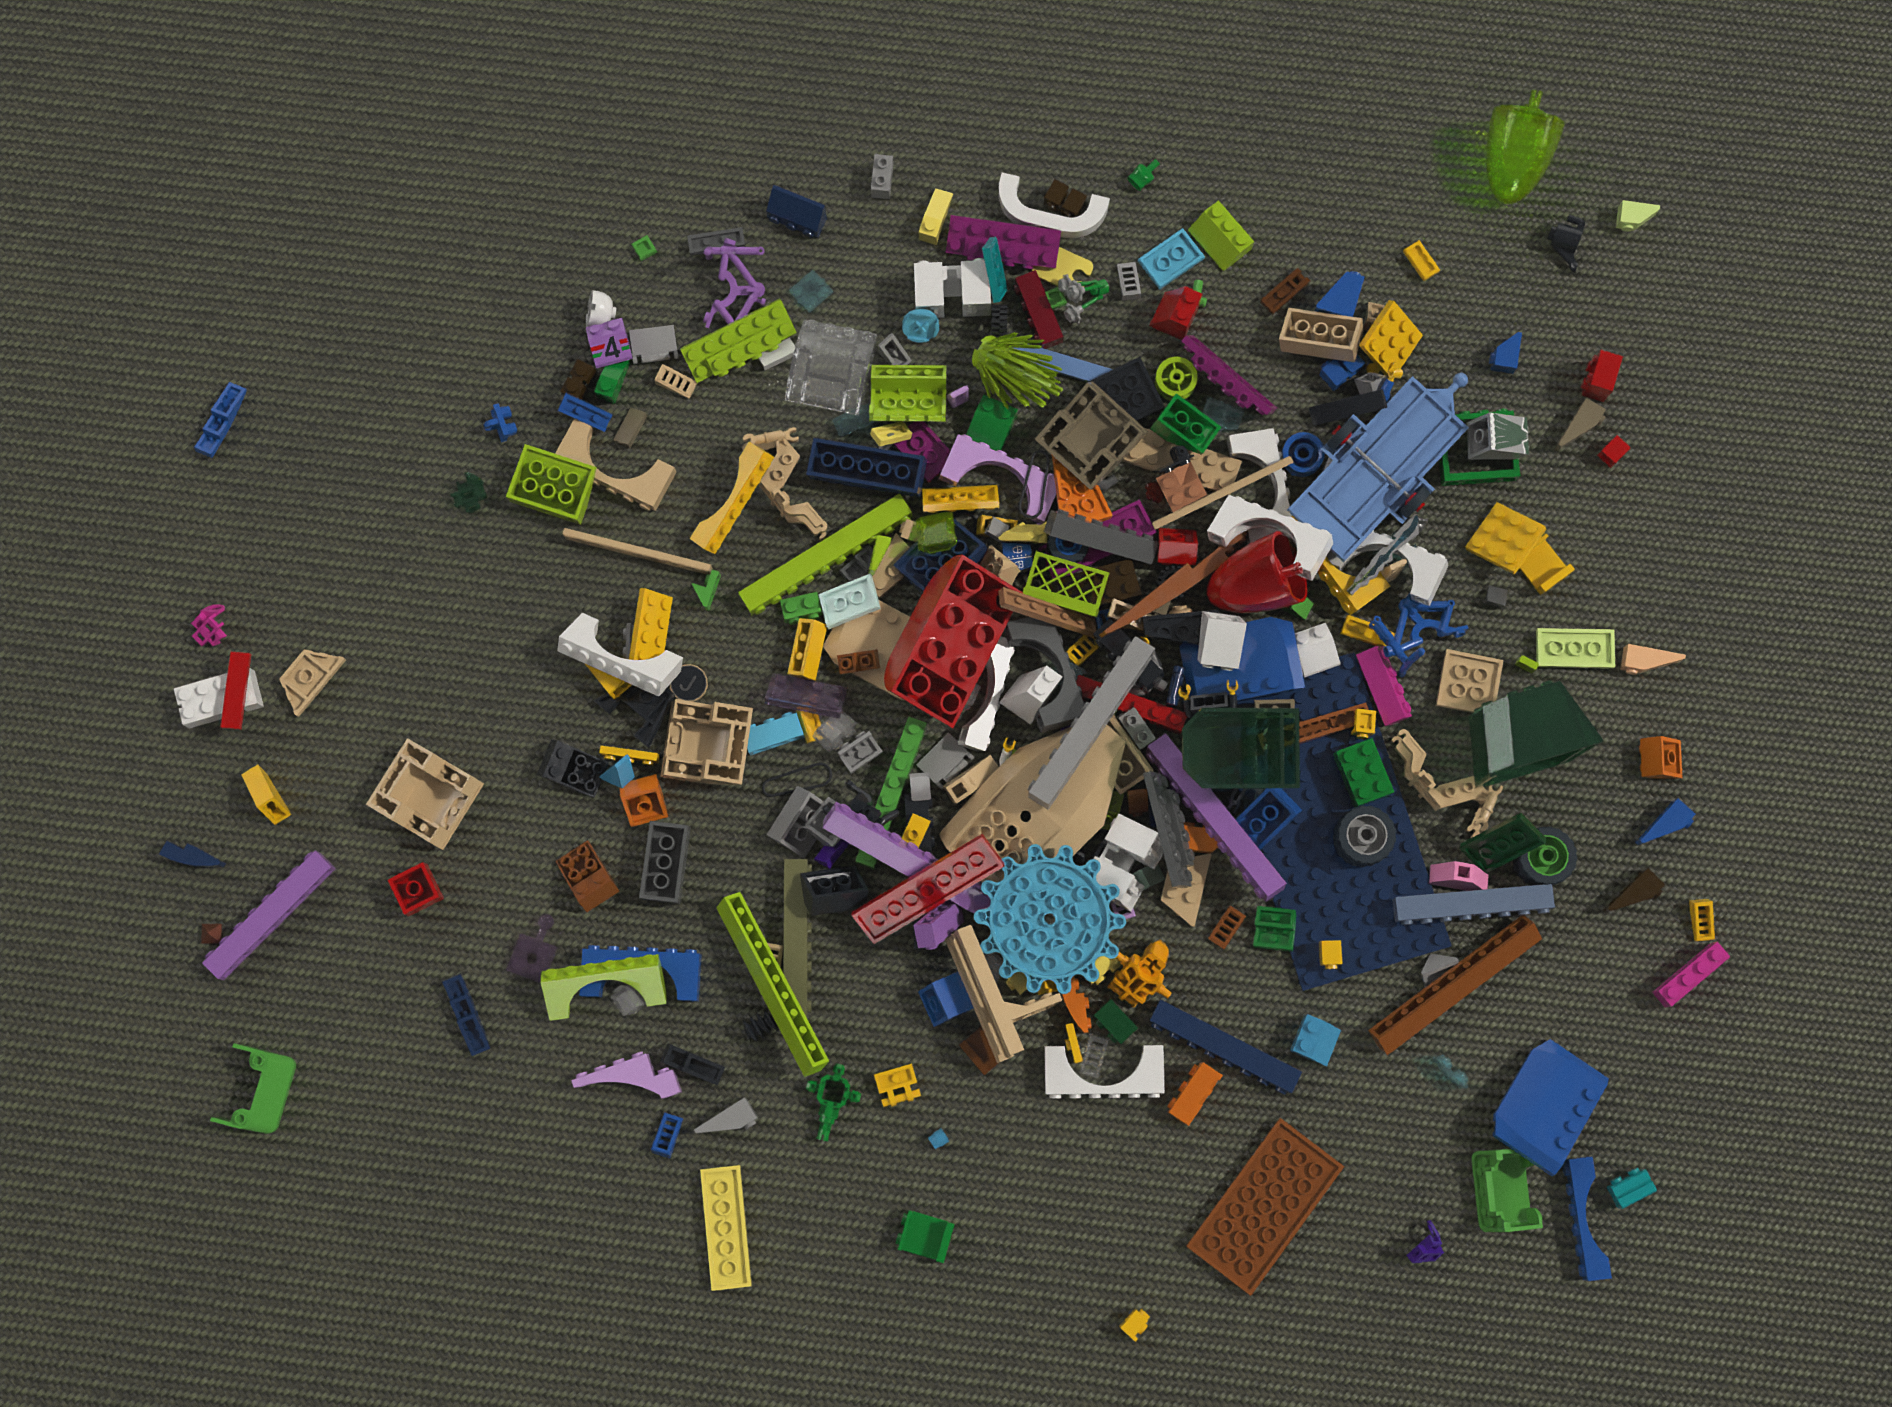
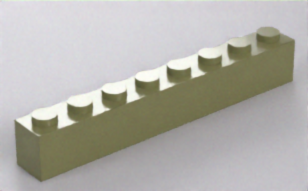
[783,859,812,1017]

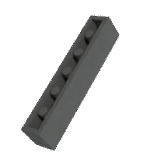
[1044,509,1159,564]

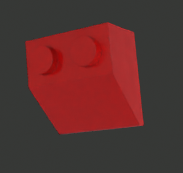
[1157,528,1198,566]

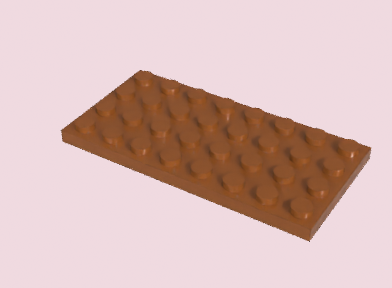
[1186,1118,1345,1296]

